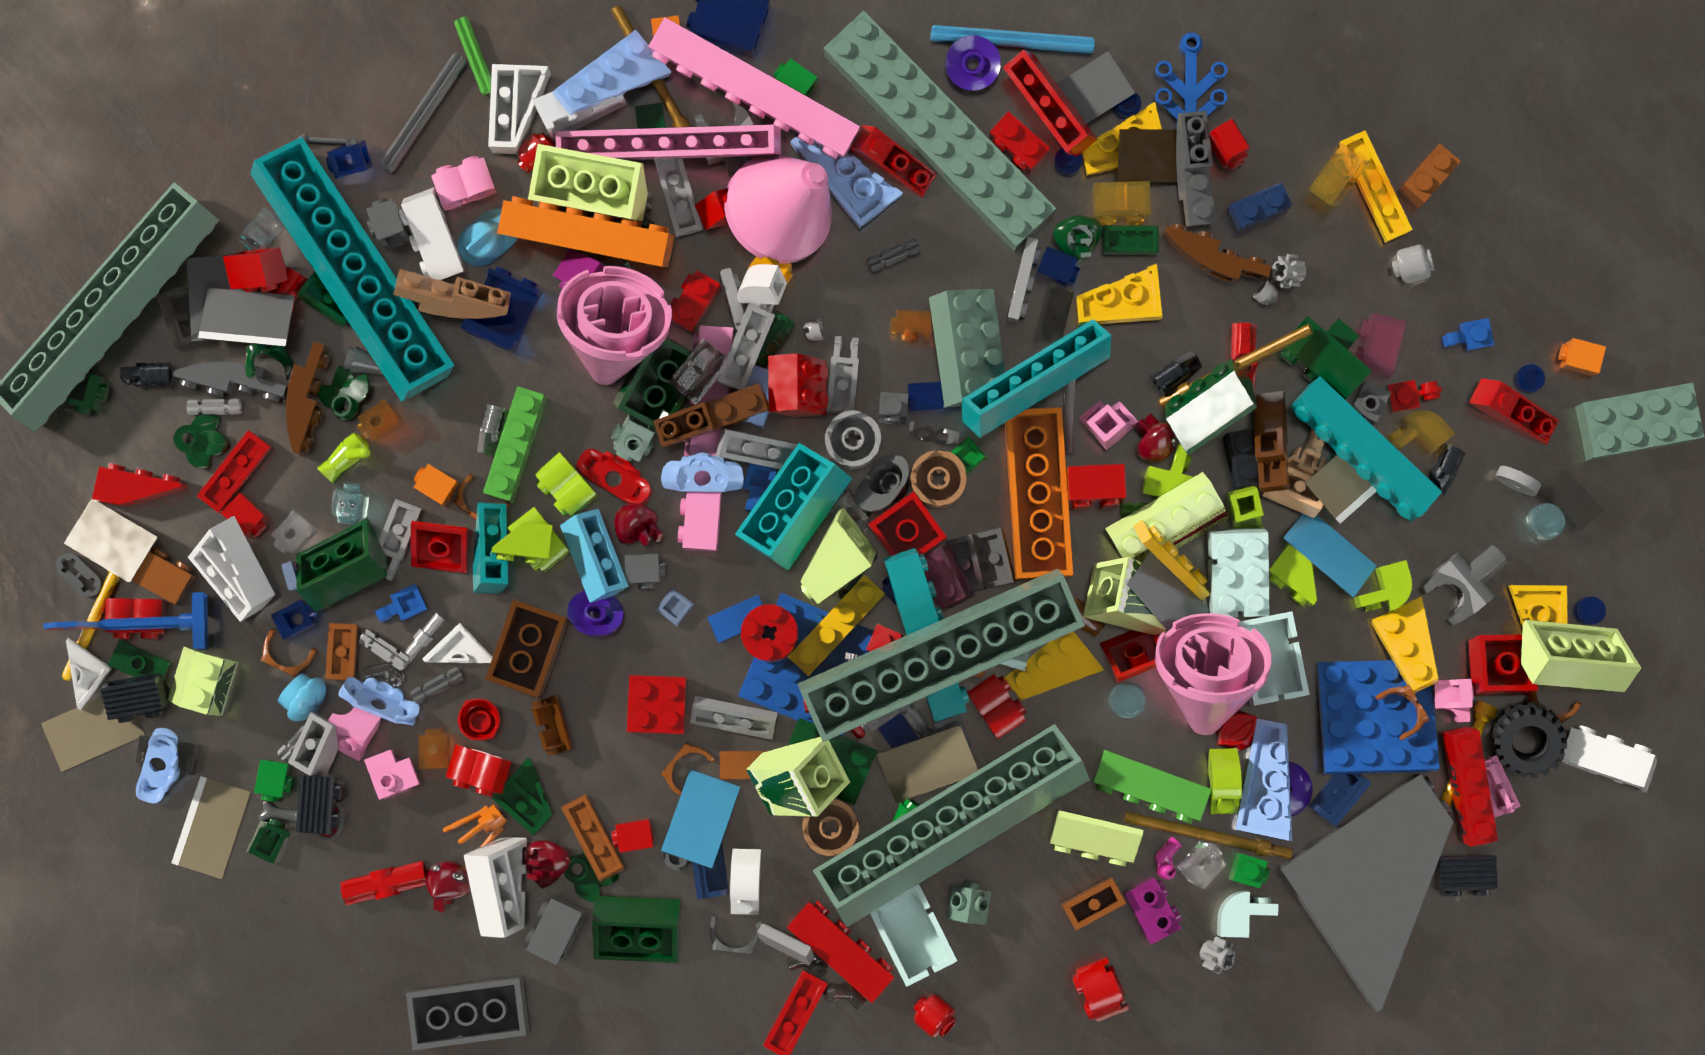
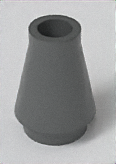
[344,346,383,376]

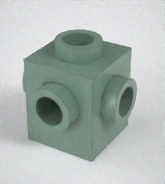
[611,414,655,462]
[947,881,991,925]

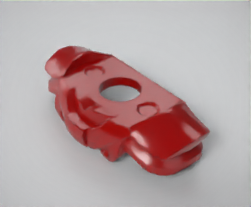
[575,449,652,505]

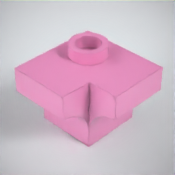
[1079,400,1138,451]
[1432,679,1474,723]
[328,707,381,761]
[364,750,420,800]

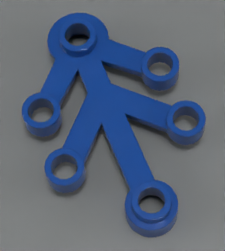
[1155,33,1228,128]

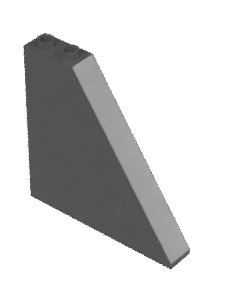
[1277,774,1453,1012]

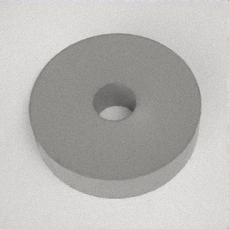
[1495,466,1541,496]

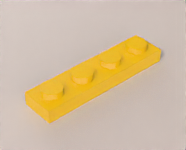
[1339,131,1412,243]
[1133,520,1210,601]
[788,575,885,677]

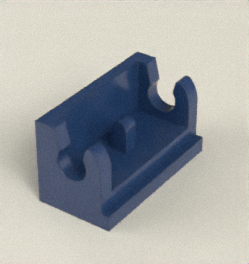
[1308,774,1372,827]
[692,841,729,900]

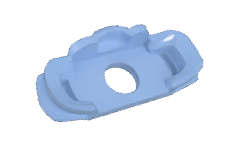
[661,452,744,492]
[338,677,420,726]
[136,728,180,804]

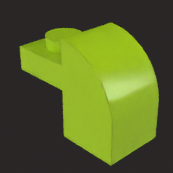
[1140,444,1193,499]
[1225,486,1264,528]
[1354,560,1412,612]
[1208,748,1242,814]

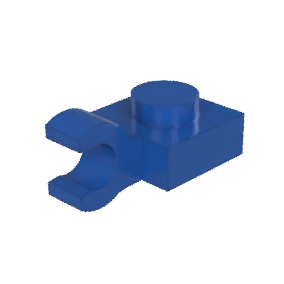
[1442,318,1495,352]
[742,463,777,513]
[375,584,428,623]

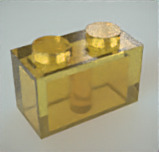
[1308,144,1370,207]
[1092,181,1151,225]

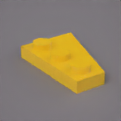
[1081,102,1162,176]
[1076,264,1162,326]
[1508,585,1568,627]
[1372,596,1438,693]
[1004,631,1104,700]

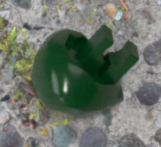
[1053,215,1103,262]

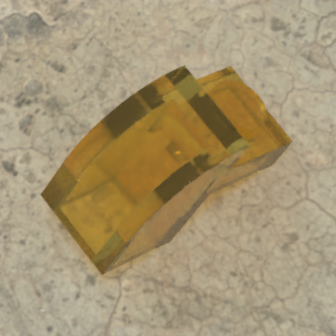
[1389,410,1455,454]

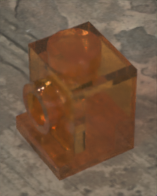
[891,310,931,343]
[357,399,403,443]
[418,729,450,769]

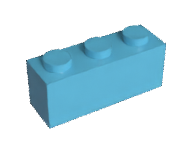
[560,509,629,603]

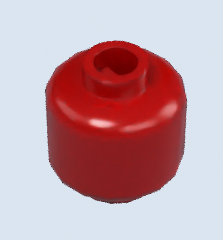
[517,132,556,174]
[914,995,957,1038]

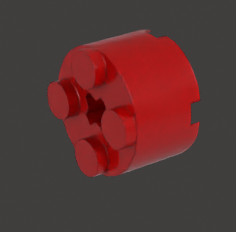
[741,604,798,662]
[1072,956,1130,1022]

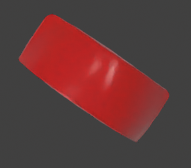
[457,699,500,741]
[1215,710,1257,752]

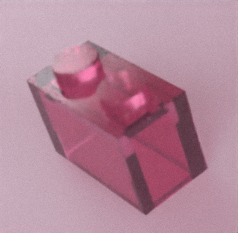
[1355,313,1406,379]
[924,546,975,609]

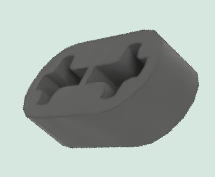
[56,553,104,598]

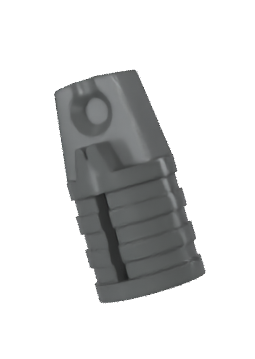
[477,404,509,457]

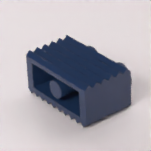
[1227,182,1292,234]

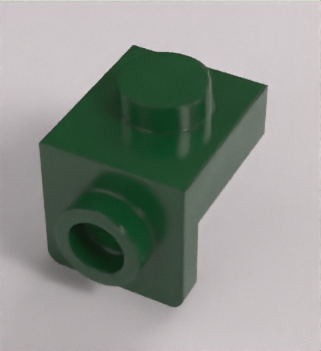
[67,374,109,415]
[246,819,291,864]

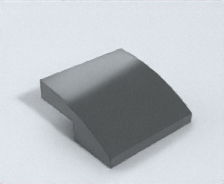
[945,528,1016,595]

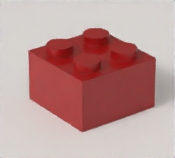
[768,353,828,418]
[1066,464,1126,510]
[868,491,947,556]
[1468,635,1538,696]
[627,675,688,734]

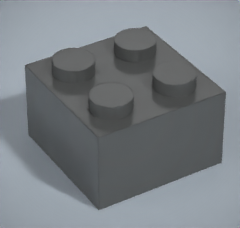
[525,896,587,965]

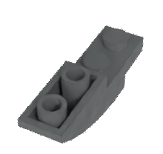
[1176,111,1216,227]
[173,362,288,402]

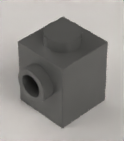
[1351,381,1391,426]
[625,554,666,590]

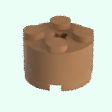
[910,450,967,509]
[802,799,859,856]

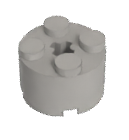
[825,410,881,470]

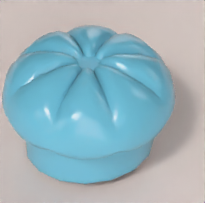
[277,673,326,722]

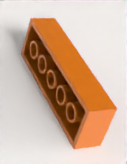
[497,196,675,268]
[1005,407,1073,581]

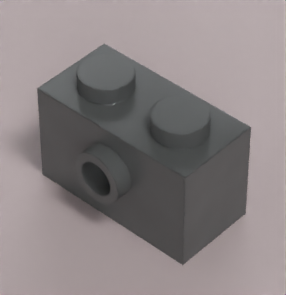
[366,198,411,250]

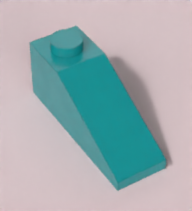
[473,503,508,594]

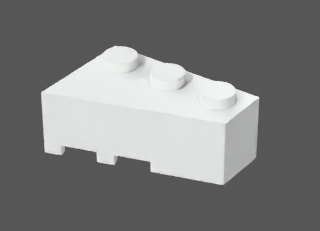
[488,64,551,154]
[532,91,627,141]
[398,187,464,280]
[188,516,275,622]
[1561,726,1657,793]
[464,837,527,938]

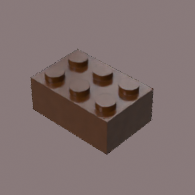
[485,599,569,699]

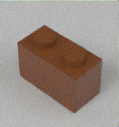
[1398,143,1461,209]
[131,547,198,606]
[1061,877,1126,931]

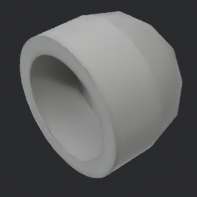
[1253,281,1278,305]
[803,318,825,341]

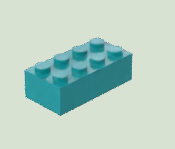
[735,443,852,571]

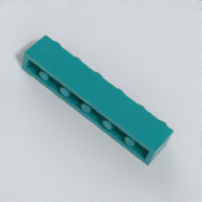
[962,319,1111,438]
[1289,376,1442,522]
[882,548,969,722]

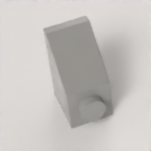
[288,712,338,776]

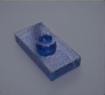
[878,712,919,749]

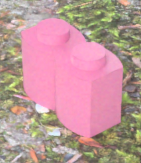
[432,156,497,211]

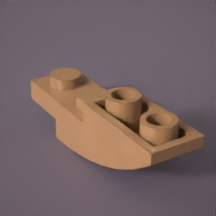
[394,269,511,319]

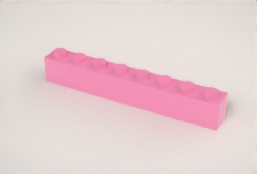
[648,17,860,159]
[556,125,781,160]
[678,325,734,552]

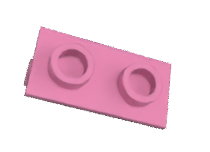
[1485,755,1520,818]

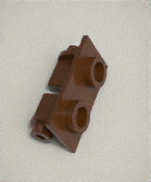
[531,695,572,756]

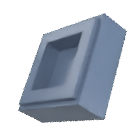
[281,561,297,592]
[655,587,695,627]

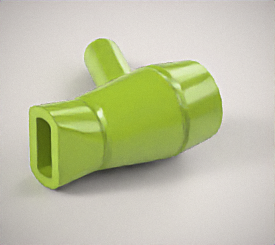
[317,433,370,483]

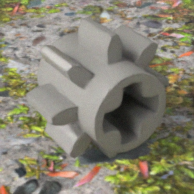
[1272,254,1306,289]
[1200,936,1235,974]

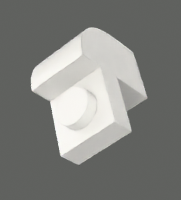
[737,264,787,313]
[730,849,761,915]

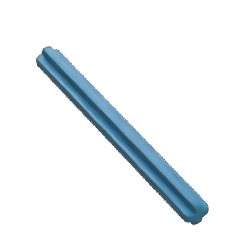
[931,25,1095,53]

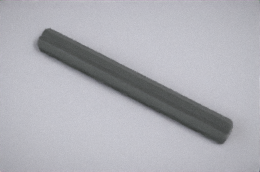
[380,53,466,173]

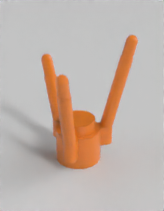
[443,804,507,871]

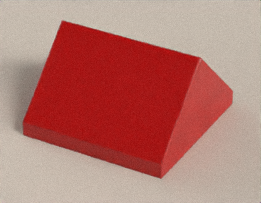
[410,521,473,573]
[1099,630,1159,684]

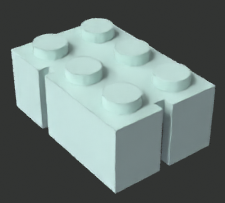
[1207,527,1269,617]
[1239,612,1310,706]
[870,884,957,987]

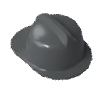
[855,454,909,512]

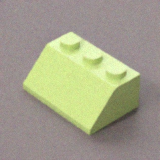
[1049,810,1144,867]

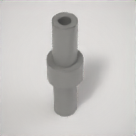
[404,612,445,663]

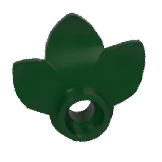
[318,366,370,420]
[173,414,230,469]
[564,851,619,902]

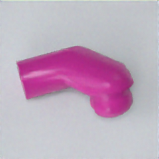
[1155,837,1182,880]

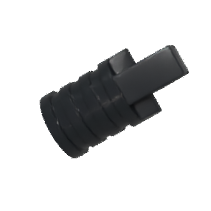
[1150,351,1202,396]
[120,362,173,388]
[1429,443,1466,497]

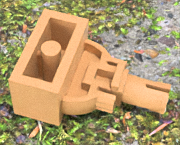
[1262,429,1327,518]

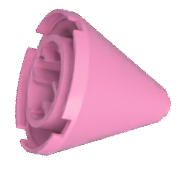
[724,155,832,264]
[557,266,672,385]
[1155,613,1271,735]

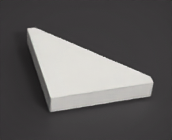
[423,623,493,663]
[66,638,112,710]

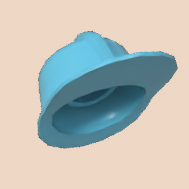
[458,209,517,267]

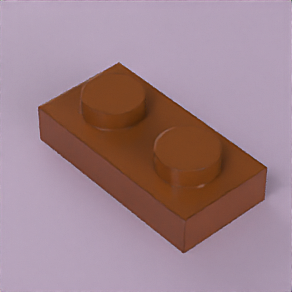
[325,623,359,680]

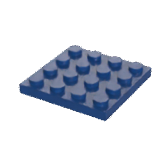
[738,593,874,736]
[1316,660,1440,774]

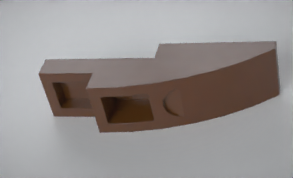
[1163,224,1272,284]
[286,342,331,457]
[653,383,771,448]
[1254,391,1289,493]

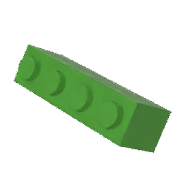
[483,386,547,504]
[1092,750,1212,824]

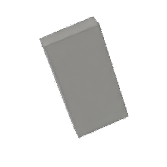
[757,924,814,966]

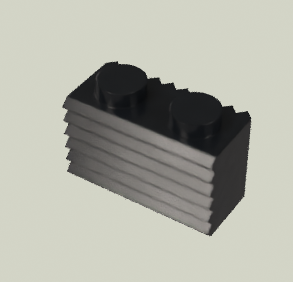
[1223,428,1259,491]
[100,672,169,723]
[296,775,342,834]
[1436,855,1498,896]

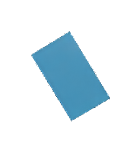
[1284,513,1377,598]
[661,769,740,868]

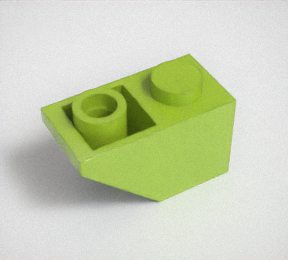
[491,522,553,564]
[1269,544,1317,607]

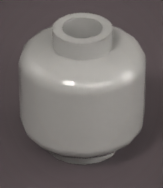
[1392,244,1435,284]

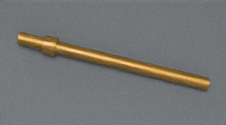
[611,5,692,128]
[1159,323,1314,408]
[1125,812,1293,860]

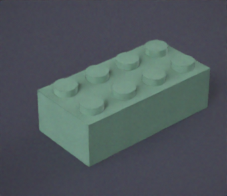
[929,289,1005,407]
[1575,383,1705,461]

